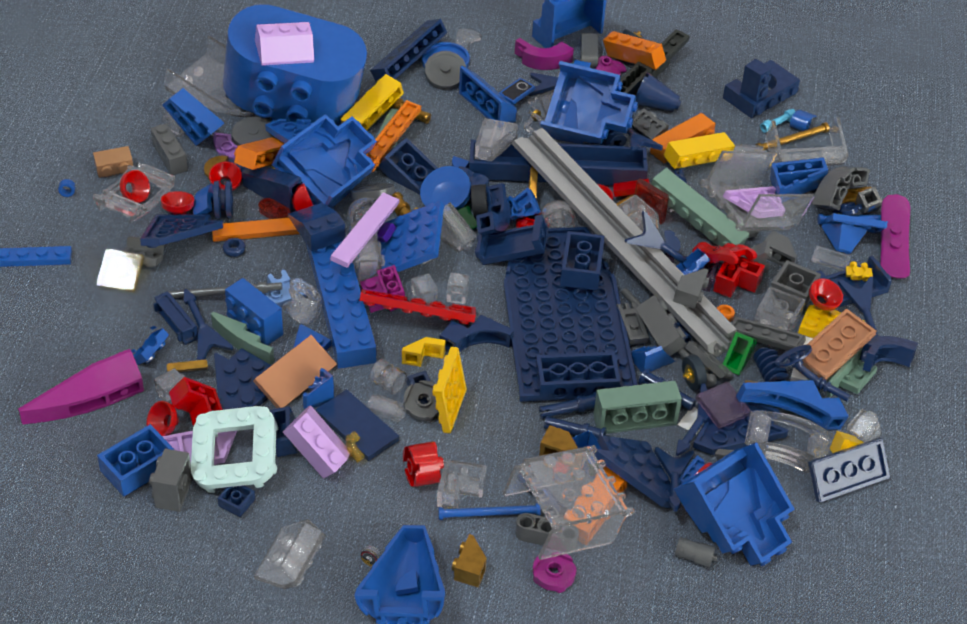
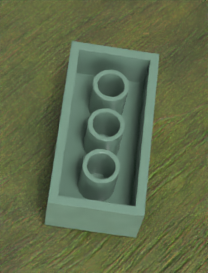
[593,381,682,434]

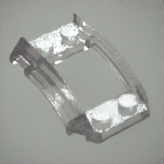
[93,164,175,223]
[745,410,835,473]

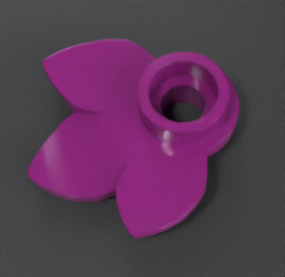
[596,56,627,75]

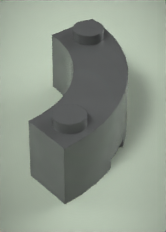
[812,166,870,211]

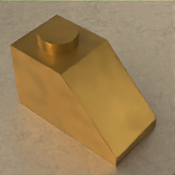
[539,425,581,469]

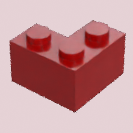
[713,256,765,298]
[169,377,222,426]

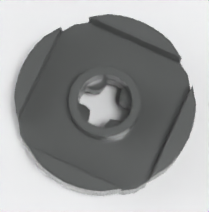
[403,380,439,421]

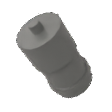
[675,537,718,568]

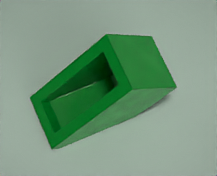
[723,332,758,375]

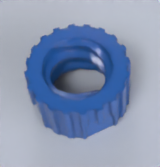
[58,179,76,197]

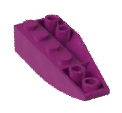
[18,349,144,425]

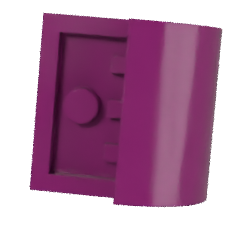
[360,265,405,313]

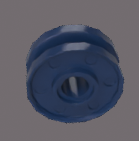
[213,181,233,219]

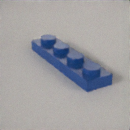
[0,246,72,267]

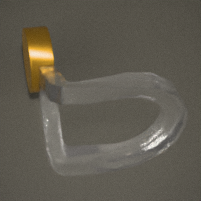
[524,109,542,134]

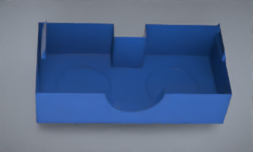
[676,247,710,275]
[131,326,169,365]

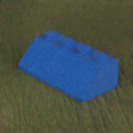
[459,66,517,129]

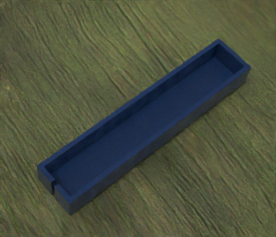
[469,139,648,185]

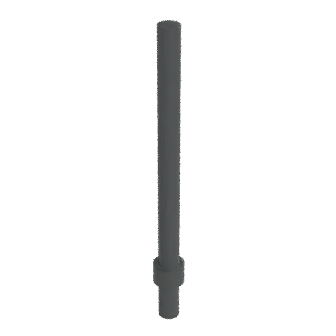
[168,282,283,298]

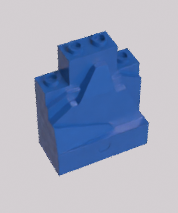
[532,0,606,48]
[540,61,638,145]
[272,114,377,208]
[674,442,795,566]

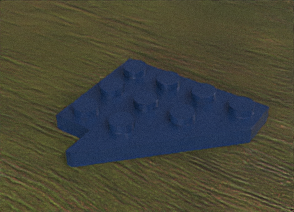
[140,214,223,248]
[214,348,272,410]
[693,388,789,455]
[592,435,672,508]

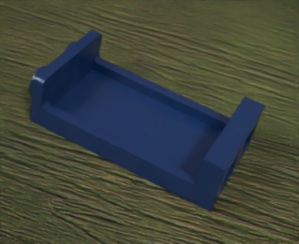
[475,215,549,265]
[816,256,892,308]

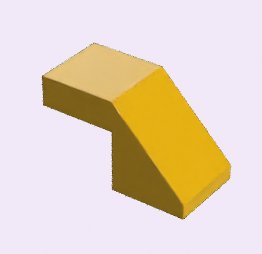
[402,337,445,367]

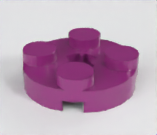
[532,550,576,593]

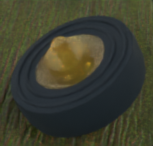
[682,355,707,391]

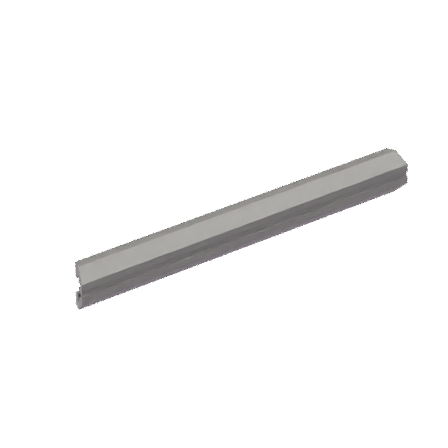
[511,128,737,357]

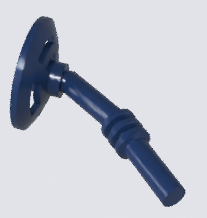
[775,345,851,402]

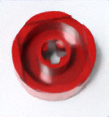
[403,441,444,487]

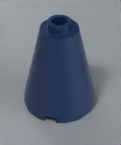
[636,72,682,112]

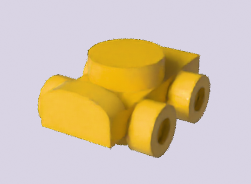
[845,261,873,281]

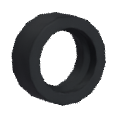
[471,184,488,219]

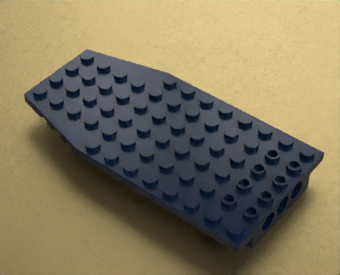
[503,227,638,402]

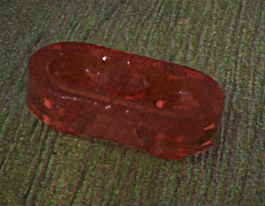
[258,198,290,219]

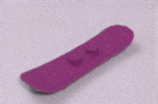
[880,194,911,279]

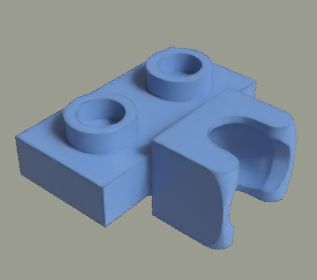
[264,270,307,306]

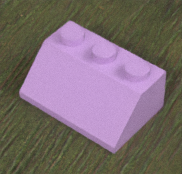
[255,22,314,65]
[283,405,351,478]

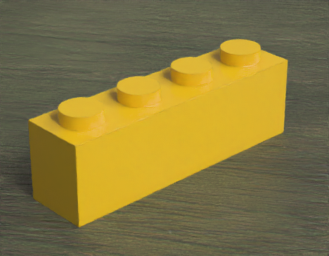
[340,74,404,130]
[663,132,735,169]

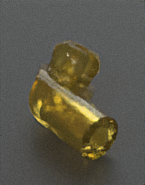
[345,431,365,463]

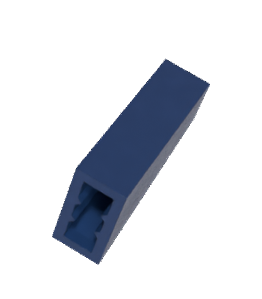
[242,167,302,213]

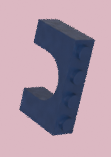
[723,60,800,119]

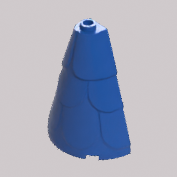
[354,525,445,624]

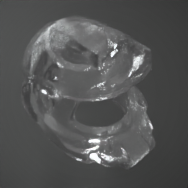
[282,278,322,325]

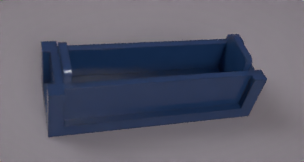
[153,291,198,346]

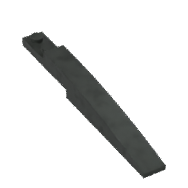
[621,29,690,96]

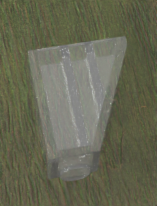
[474,118,519,162]
[440,202,477,253]

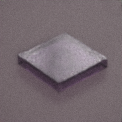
[695,382,752,429]

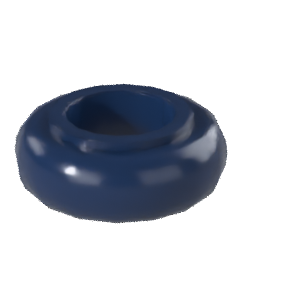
[222,238,246,257]

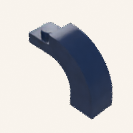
[476,183,511,236]
[860,336,918,372]

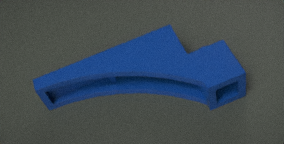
[736,380,849,430]

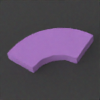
[213,132,237,160]

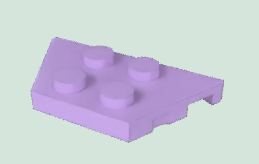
[723,186,784,217]
[162,431,237,465]

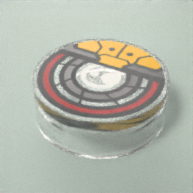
[360,545,382,567]

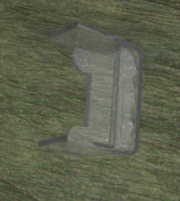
[766,117,848,166]

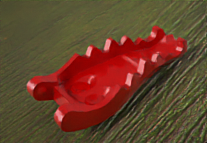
[692,242,757,265]

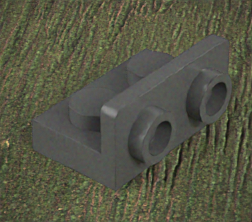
[632,108,669,140]

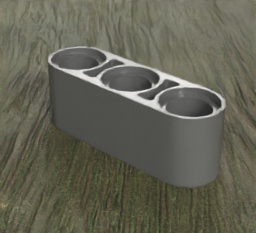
[580,33,598,68]
[515,513,578,550]

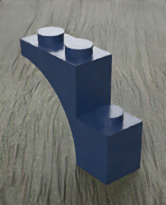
[439,315,514,353]

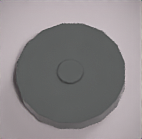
[425,51,466,90]
[232,117,275,146]
[350,183,395,200]

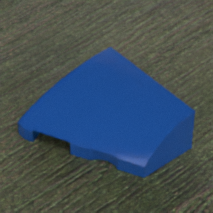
[507,188,541,220]

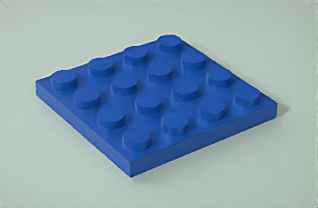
[370,200,444,278]

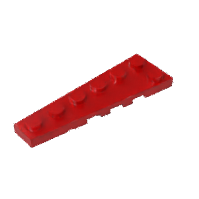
[359,289,476,324]

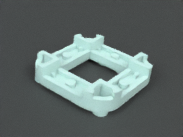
[191,406,278,493]

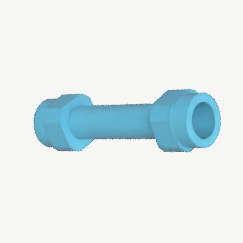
[760,109,796,133]

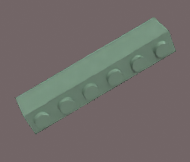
[648,168,750,247]

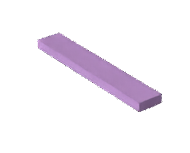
[330,193,399,268]

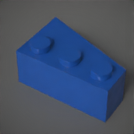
[162,88,224,146]
[770,157,828,202]

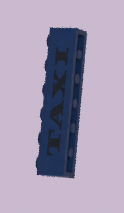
[370,18,447,83]

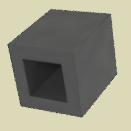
[855,186,882,215]

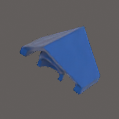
[821,223,867,254]
[631,346,676,373]
[303,368,334,409]

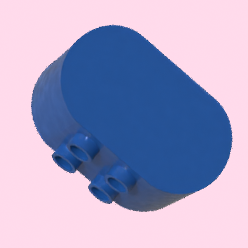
[223,5,367,126]

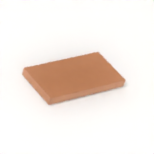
[802,308,877,380]
[253,335,337,408]

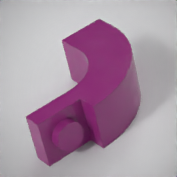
[514,38,574,70]

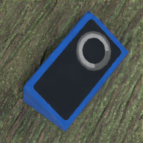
[499,78,536,105]

